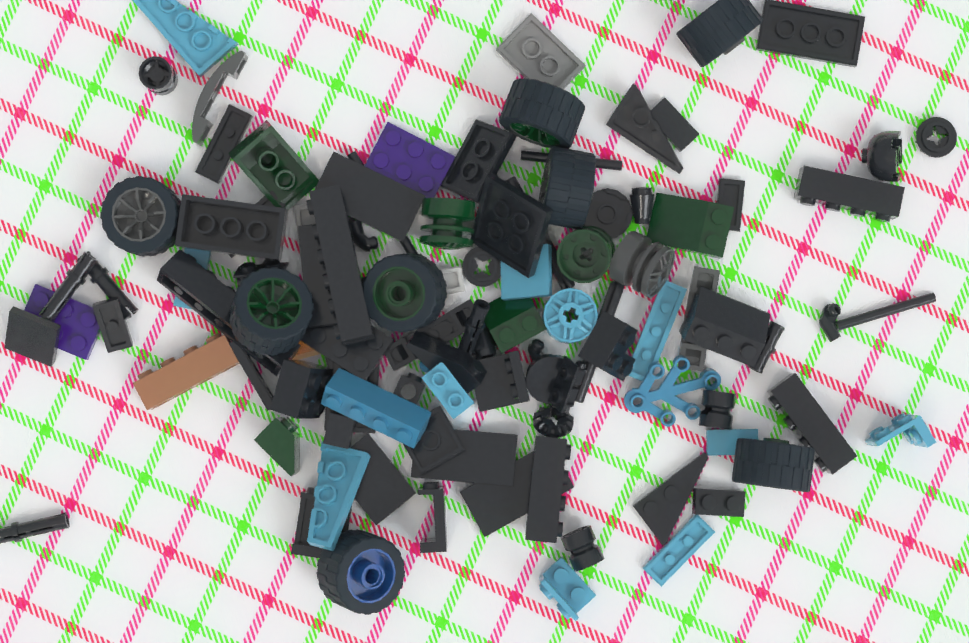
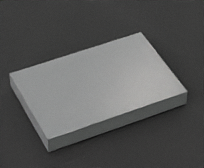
[496,13,586,89]

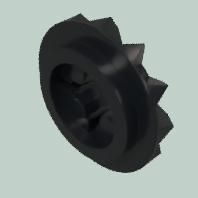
[915,117,957,158]
[462,247,501,287]
[533,404,574,438]

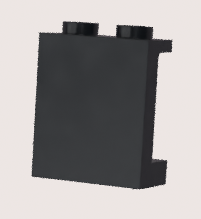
[417,481,448,553]
[291,487,353,558]

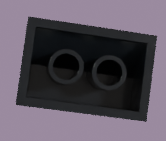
[679,285,770,367]

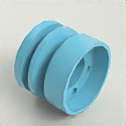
[542,288,598,344]

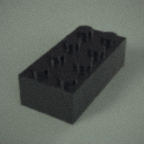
[175,194,288,261]

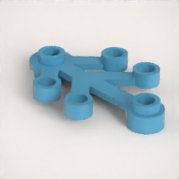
[624,355,721,427]

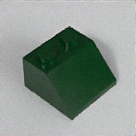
[484,297,547,354]
[254,417,300,477]

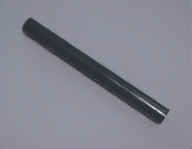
[520,150,623,171]
[835,292,936,331]

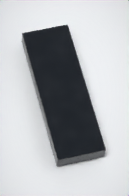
[195,104,253,184]
[229,342,273,411]

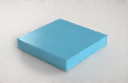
[501,244,552,300]

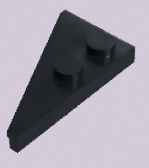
[606,83,684,174]
[632,452,709,546]

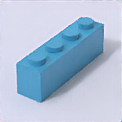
[321,368,432,449]

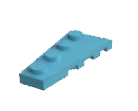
[132,0,239,78]
[307,441,370,551]

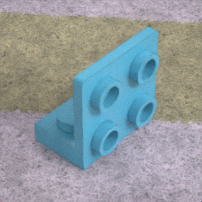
[865,413,937,448]
[539,557,596,621]

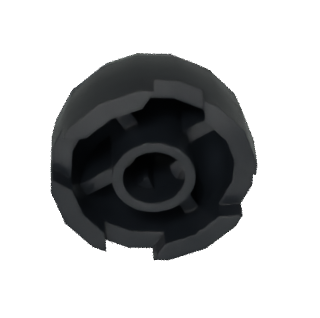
[862,131,903,182]

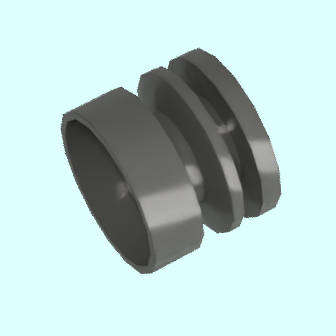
[609,231,675,298]

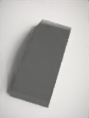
[192,51,249,146]
[677,266,720,372]

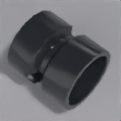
[138,56,178,96]
[698,390,736,430]
[560,525,605,572]

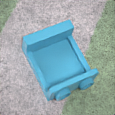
[421,362,474,419]

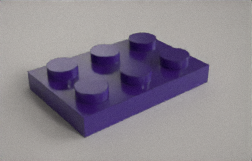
[365,122,455,198]
[24,284,100,360]

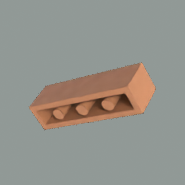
[133,333,240,410]

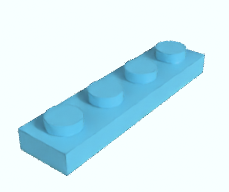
[628,281,687,381]

